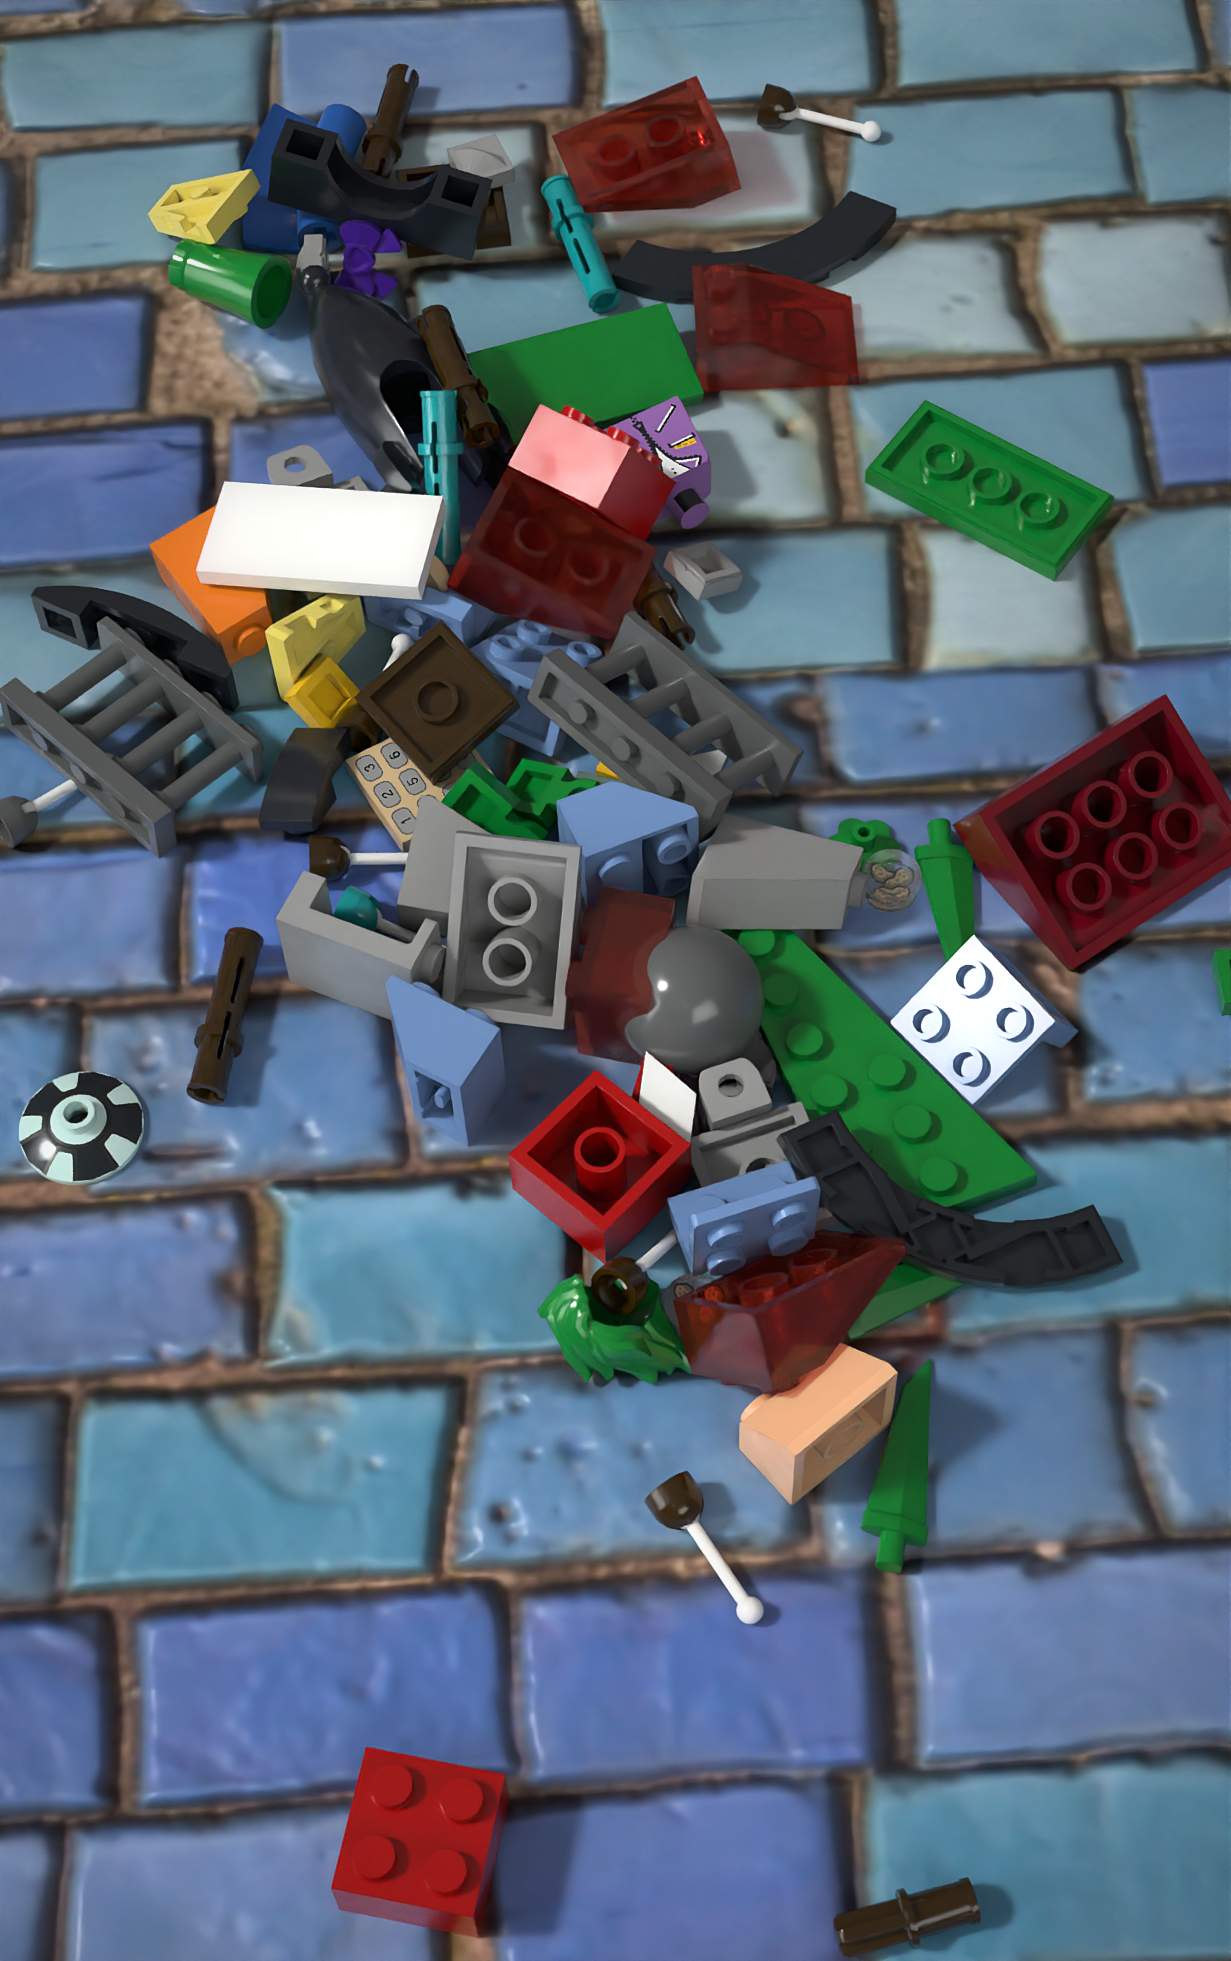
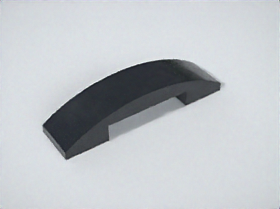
[31,586,240,712]

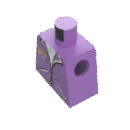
[604,396,711,529]

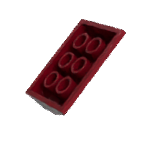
[952,694,1231,971]

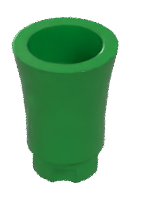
[168,238,292,329]

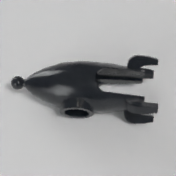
[299,265,523,507]

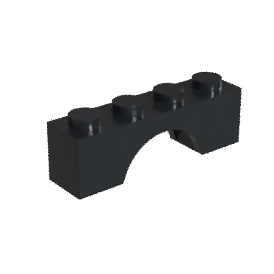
[268,118,493,261]

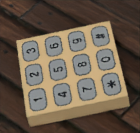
[345,738,494,853]

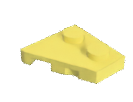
[148,169,261,245]
[265,593,366,702]

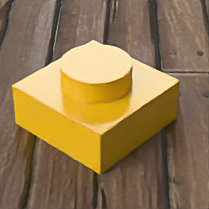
[283,655,360,728]

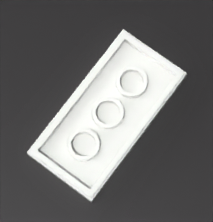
[196,481,446,600]

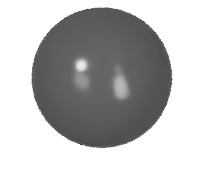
[615,925,765,1075]

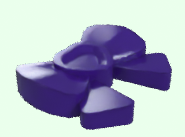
[334,219,403,298]

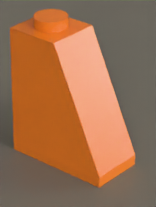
[149,505,275,666]

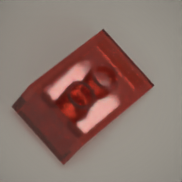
[552,75,741,213]
[692,263,859,391]
[446,467,658,640]
[672,1229,906,1394]

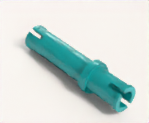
[541,174,621,313]
[418,390,464,565]

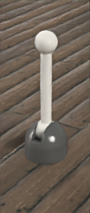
[0,753,114,848]

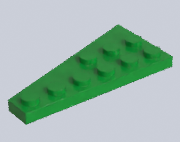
[720,929,1038,1249]

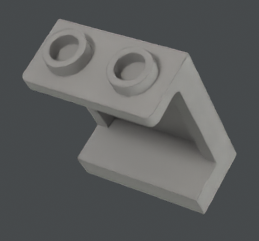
[275,870,446,1021]

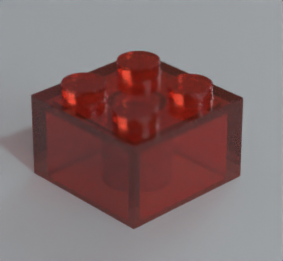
[565,886,676,1065]

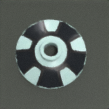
[19,1072,144,1185]

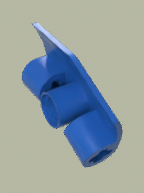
[241,103,367,255]

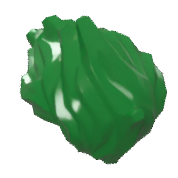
[537,1274,697,1384]

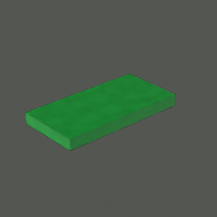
[467,302,704,457]
[865,400,1114,581]

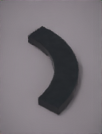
[612,191,897,305]
[776,1109,1124,1289]

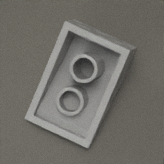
[442,830,582,1030]

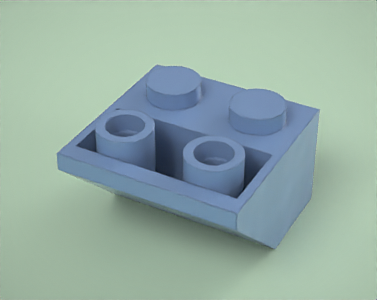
[556,780,699,922]
[385,975,507,1147]

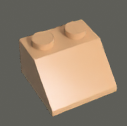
[739,1342,898,1506]

